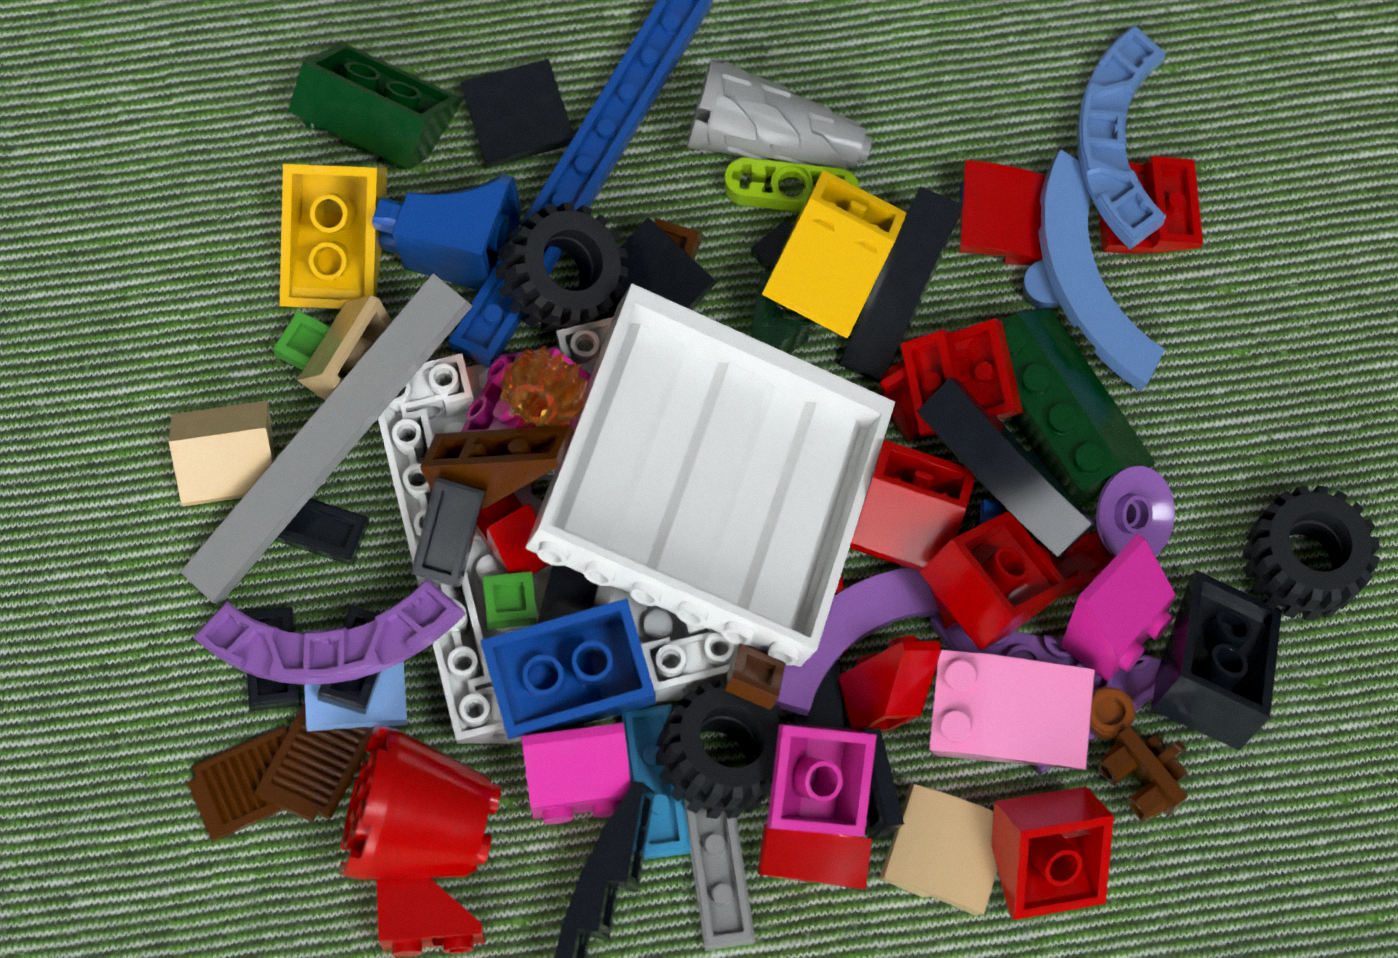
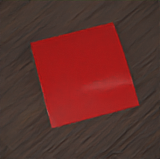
[1098,156,1203,253]
[959,160,1045,266]
[900,318,1023,436]

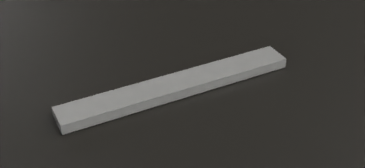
[180,273,472,605]

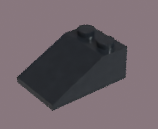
[1151,570,1282,751]

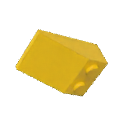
[280,164,387,309]

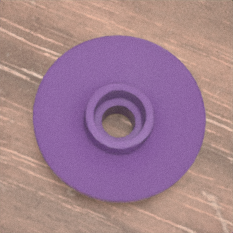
[1096,466,1175,557]

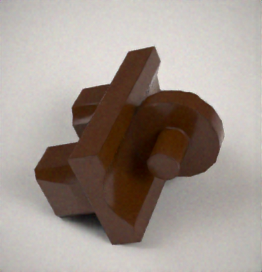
[1097,726,1188,823]

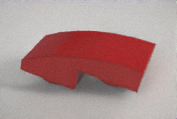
[757,824,872,890]

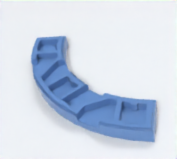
[1077,25,1166,250]
[1039,149,1165,391]

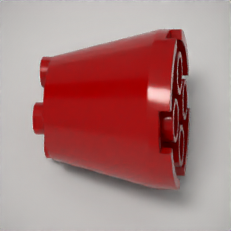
[338,724,501,880]

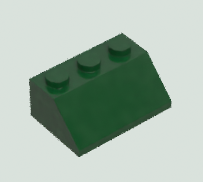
[288,42,462,170]

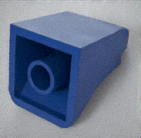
[372,174,522,291]

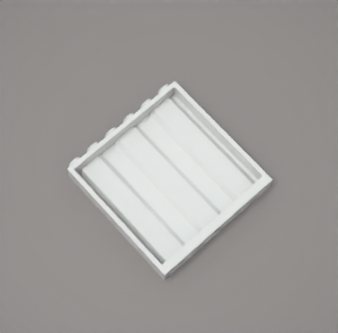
[525,283,895,667]

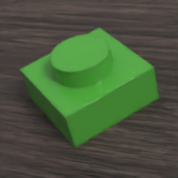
[273,311,330,370]
[482,571,537,630]

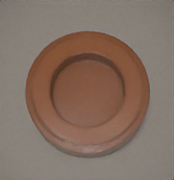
[1090,687,1135,740]

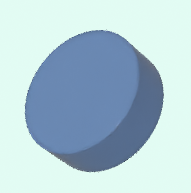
[1023,260,1060,310]

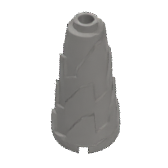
[686,57,873,170]

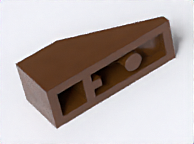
[420,425,574,509]

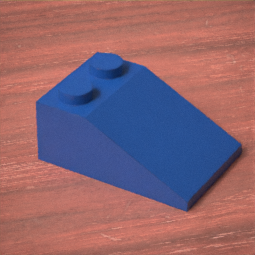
[480,598,656,739]

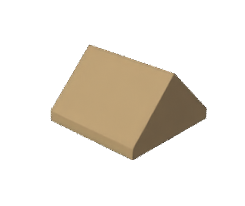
[297,295,392,400]
[169,400,275,507]

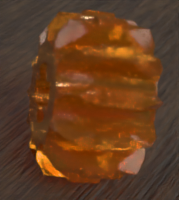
[500,346,588,428]

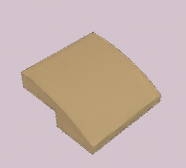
[879,784,998,915]

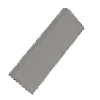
[684,799,756,951]

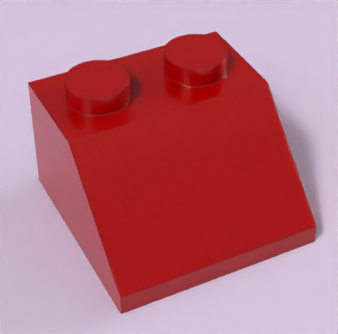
[920,511,1071,651]
[991,786,1114,920]

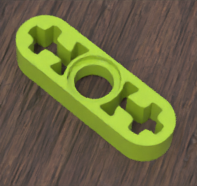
[724,158,859,212]

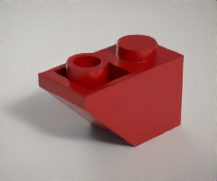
[838,635,941,732]
[376,878,485,957]

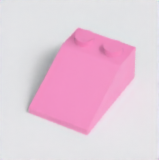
[929,650,1095,770]

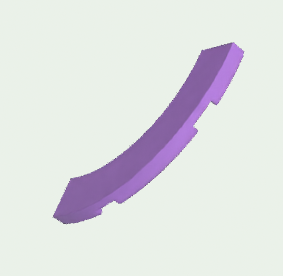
[773,568,940,716]
[193,578,466,685]

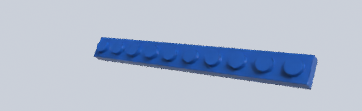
[449,0,713,368]

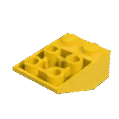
[762,169,907,338]

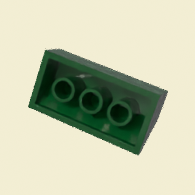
[1002,309,1155,506]

